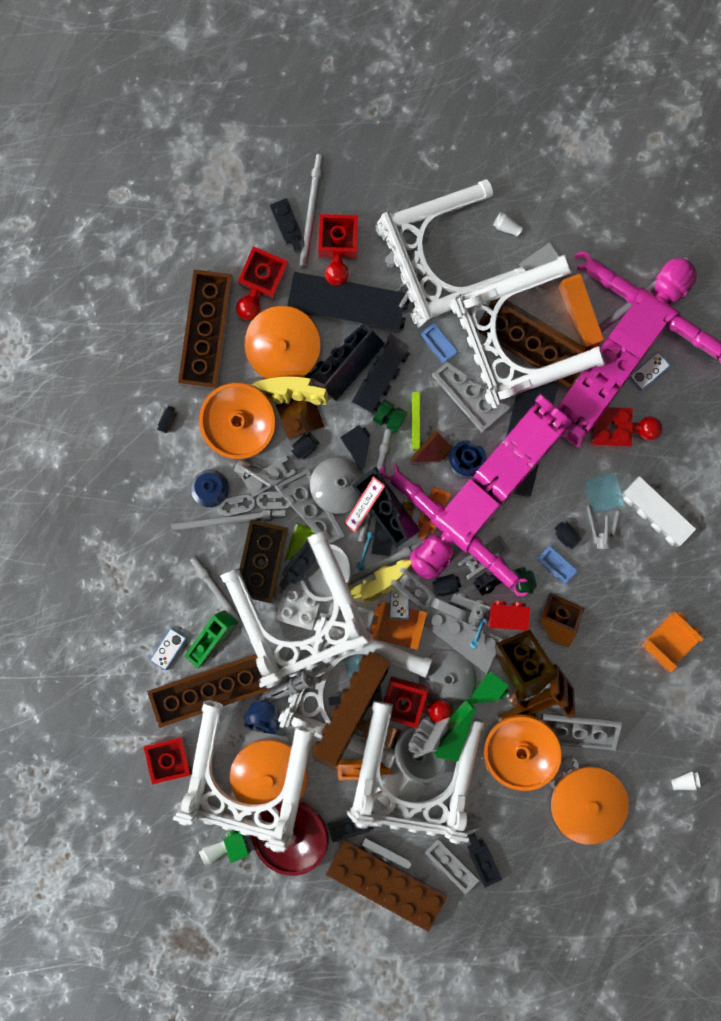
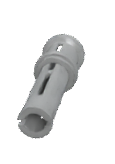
[263,671,315,703]

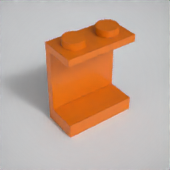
[370,601,427,650]
[641,612,703,672]

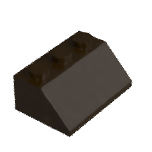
[496,629,558,700]

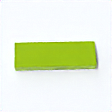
[412,392,420,451]

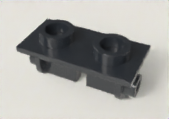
[473,564,508,596]

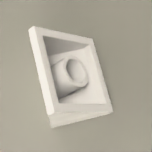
[375,764,427,816]

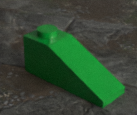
[184,610,238,669]
[432,700,476,761]

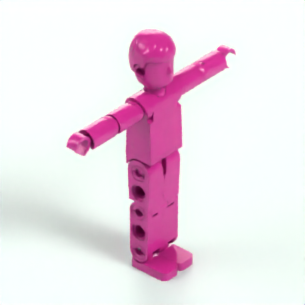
[553,252,721,448]
[381,395,574,596]

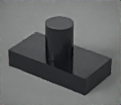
[371,520,392,556]

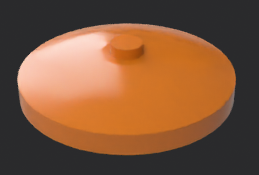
[245,305,321,379]
[199,382,276,459]
[484,715,562,791]
[230,739,308,813]
[551,766,629,844]

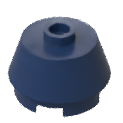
[449,440,486,479]
[191,469,229,507]
[244,701,281,734]

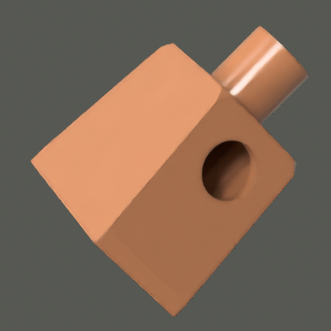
[357,718,401,748]

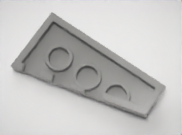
[432,362,511,433]
[274,469,344,544]
[424,608,502,674]

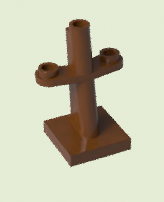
[498,663,576,721]

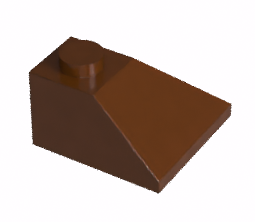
[276,398,325,441]
[409,430,452,465]
[540,593,585,648]

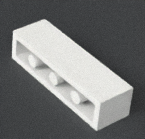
[621,476,696,547]

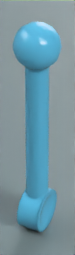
[356,532,374,570]
[470,616,488,649]

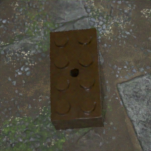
[239,519,289,603]

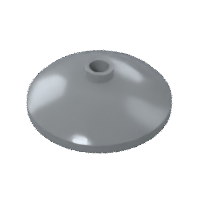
[310,457,364,514]
[300,544,352,602]
[419,650,477,708]
[395,727,448,784]

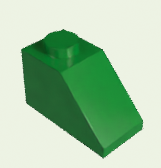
[468,671,509,704]
[223,830,251,863]

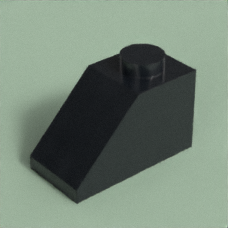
[340,425,371,470]

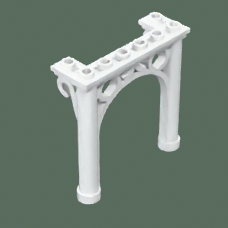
[376,179,526,329]
[450,255,606,409]
[221,530,374,688]
[278,617,432,769]
[173,701,315,852]
[347,701,485,844]

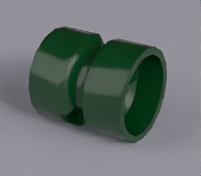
[372,399,408,434]

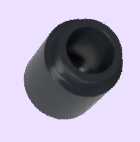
[153,404,178,433]
[291,432,320,460]
[554,521,582,549]
[432,573,462,597]

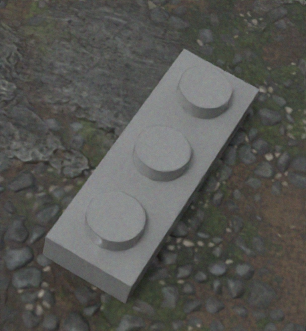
[424,839,479,895]

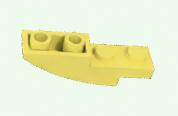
[250,377,329,405]
[348,560,413,604]

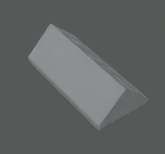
[541,713,622,751]

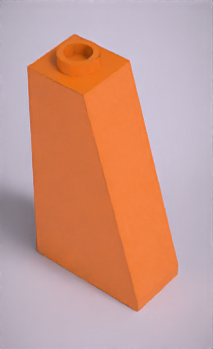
[558,273,604,350]

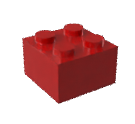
[487,601,530,631]
[143,736,192,785]

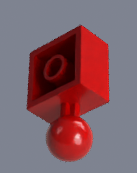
[318,214,358,286]
[236,246,289,320]
[591,407,663,448]
[383,676,454,728]

